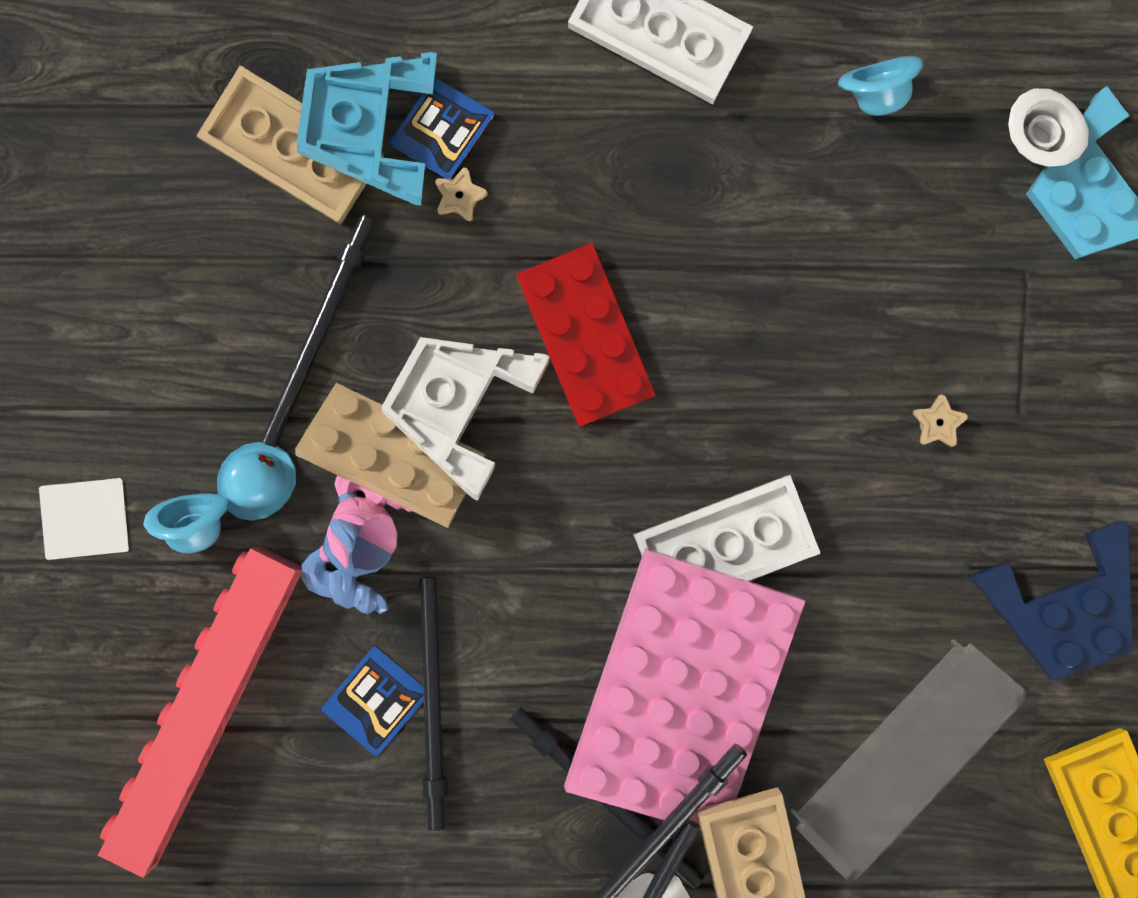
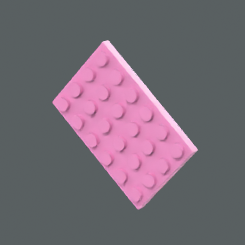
[564,548,805,831]

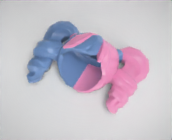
[301,475,411,615]

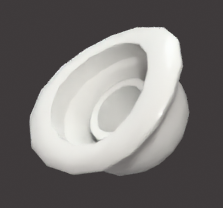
[1008,89,1089,167]

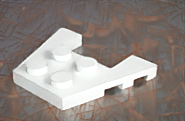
[381,337,550,500]

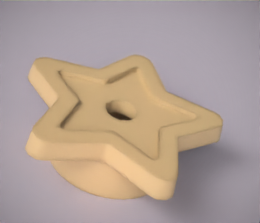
[435,168,488,221]
[913,394,967,447]

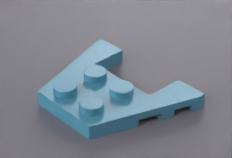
[297,52,437,205]
[1026,86,1138,259]

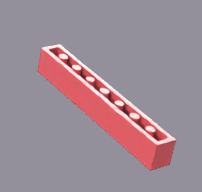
[98,546,302,878]

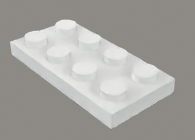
[568,0,753,104]
[633,475,820,581]

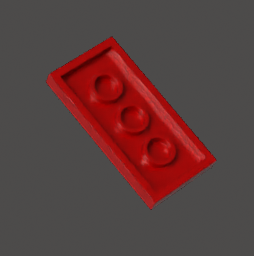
[516,243,656,427]

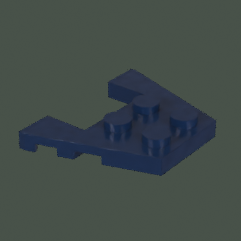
[969,521,1133,680]

